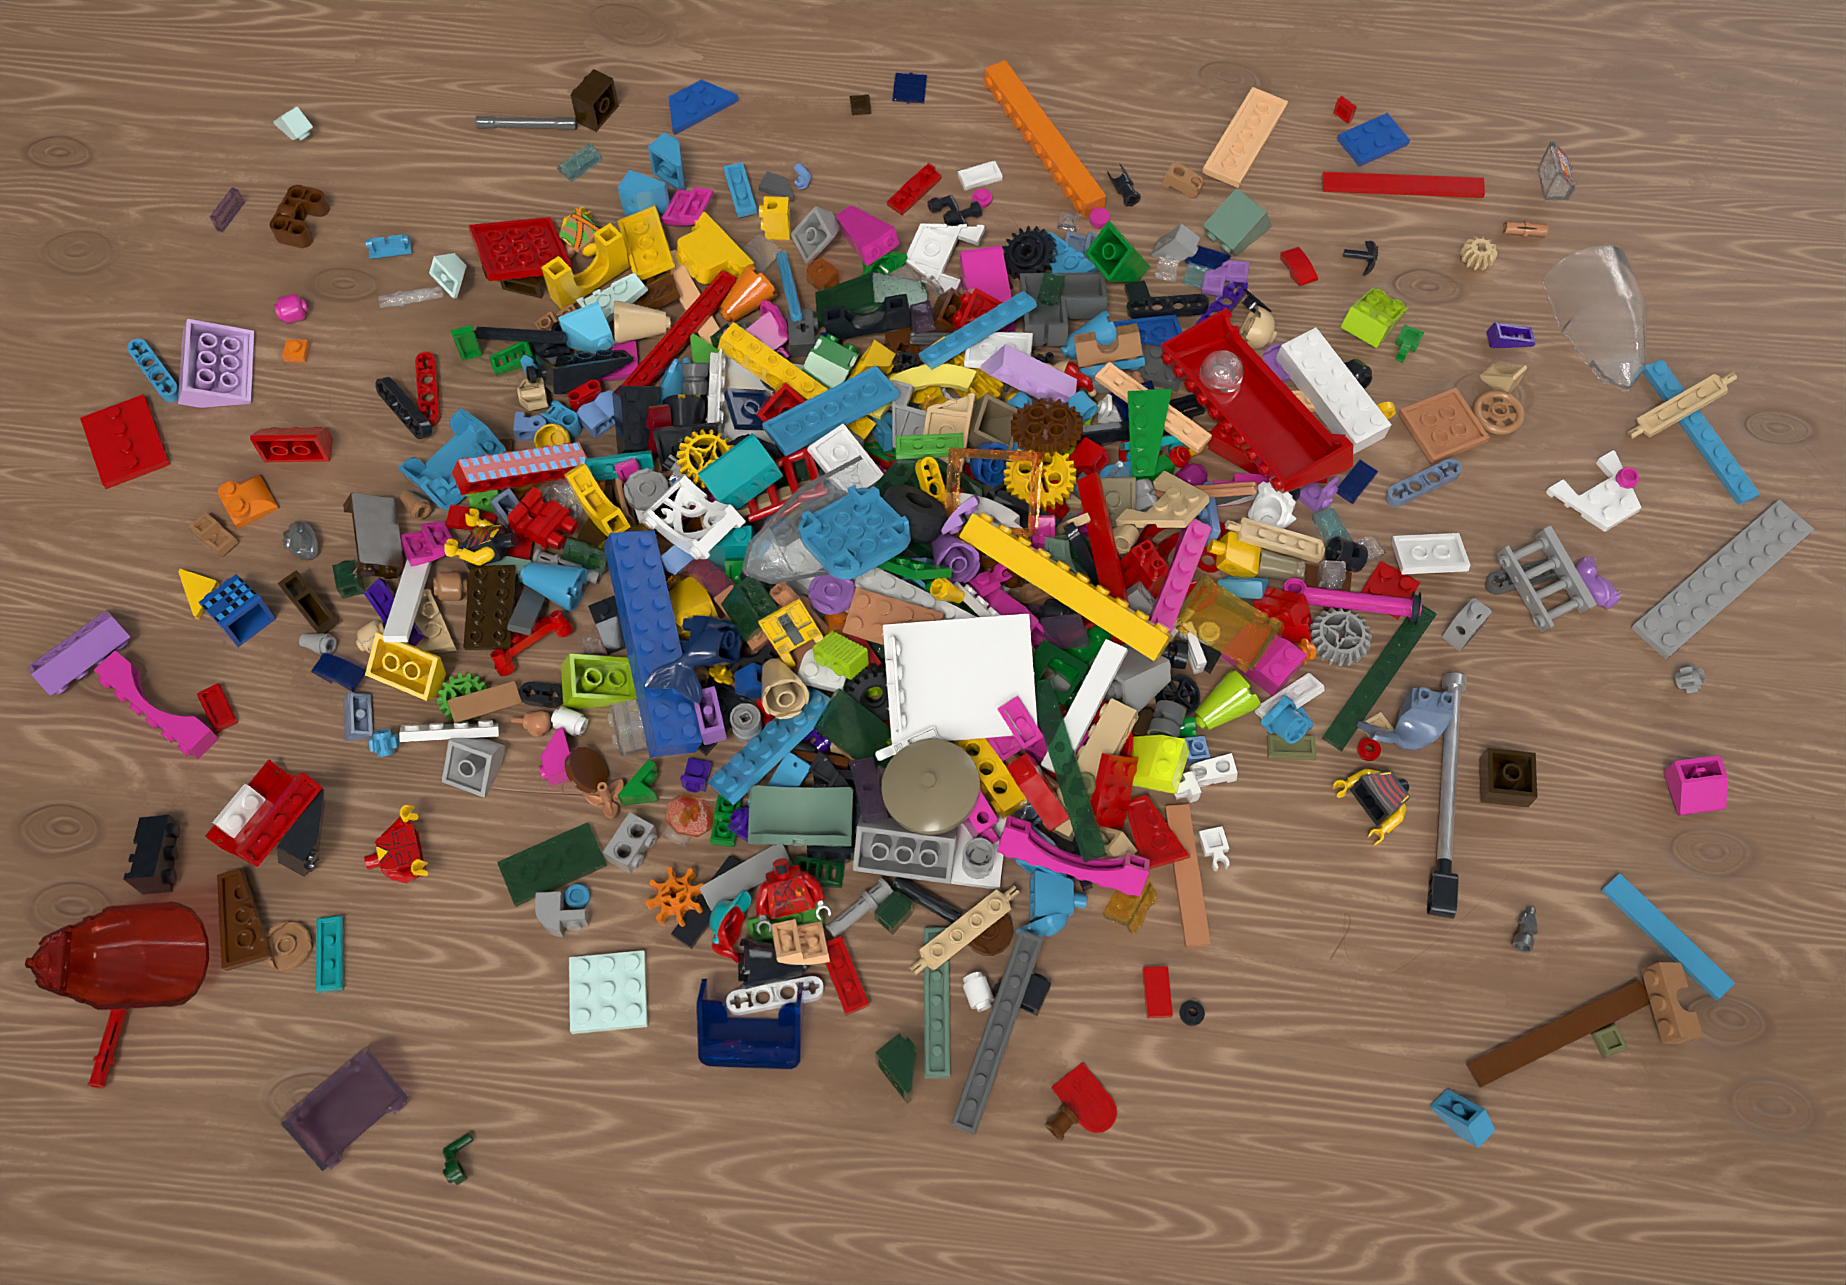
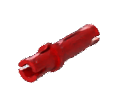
[87,1008,127,1089]

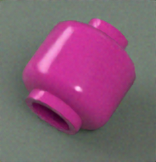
[274,293,309,324]

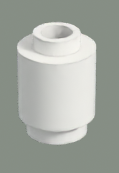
[551,706,589,736]
[963,972,995,1012]

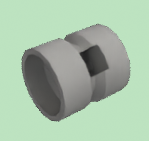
[1136,479,1159,512]
[730,703,763,744]
[962,838,995,879]

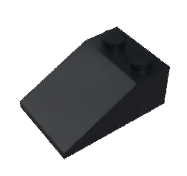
[277,788,325,877]

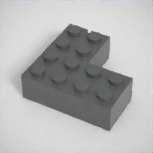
[1019,272,1108,347]

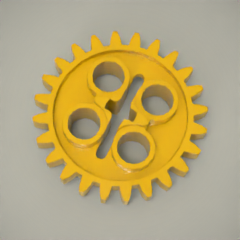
[1004,448,1076,512]

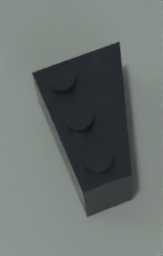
[612,385,662,454]
[123,815,180,895]

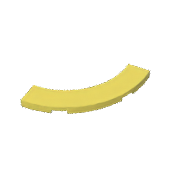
[867,364,977,420]

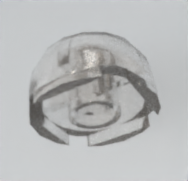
[1199,350,1243,393]
[542,479,585,520]

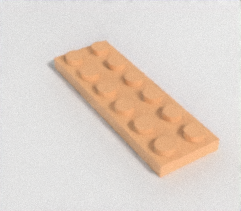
[1202,87,1288,188]

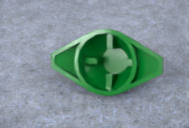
[860,250,908,287]

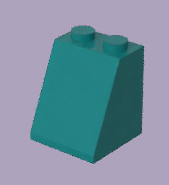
[705,526,756,572]

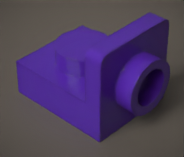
[680,758,712,793]
[727,807,749,843]

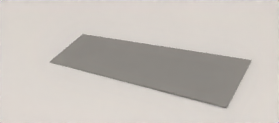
[699,845,792,911]

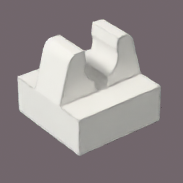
[1174,771,1201,803]

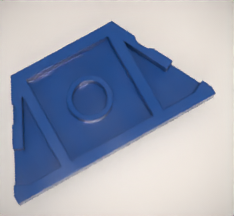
[668,79,739,135]

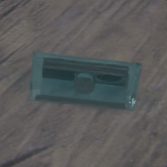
[557,143,603,182]

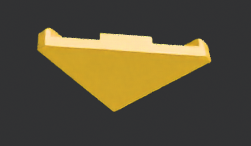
[178,569,220,620]

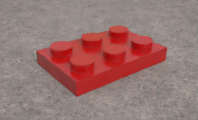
[1086,753,1138,829]

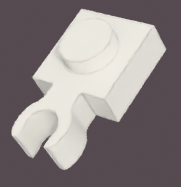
[1198,826,1229,871]

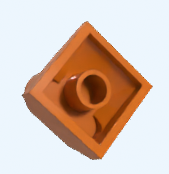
[217,474,279,529]

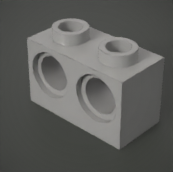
[603,812,657,874]

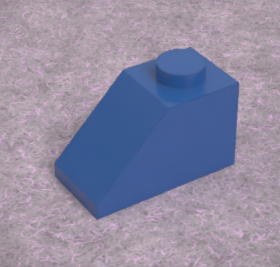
[735,663,763,699]

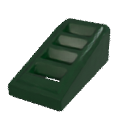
[794,856,844,889]

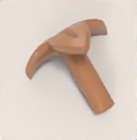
[583,779,624,818]

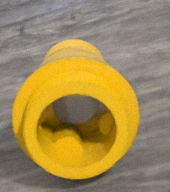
[930,578,965,604]

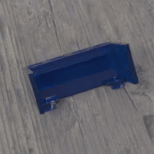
[696,978,804,1069]

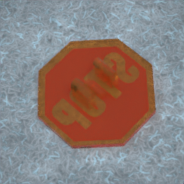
[665,794,714,838]

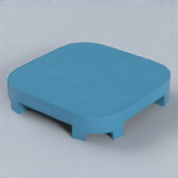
[798,485,911,579]

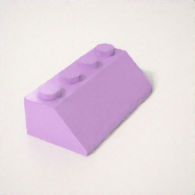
[980,344,1077,404]

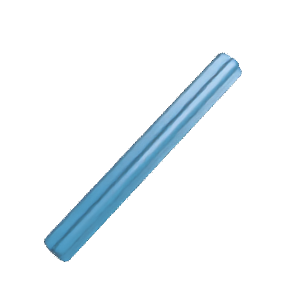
[776,251,802,322]

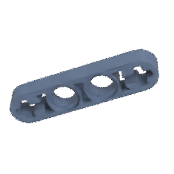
[1385,459,1462,507]

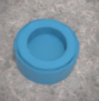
[565,884,591,910]

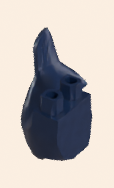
[645,615,742,703]

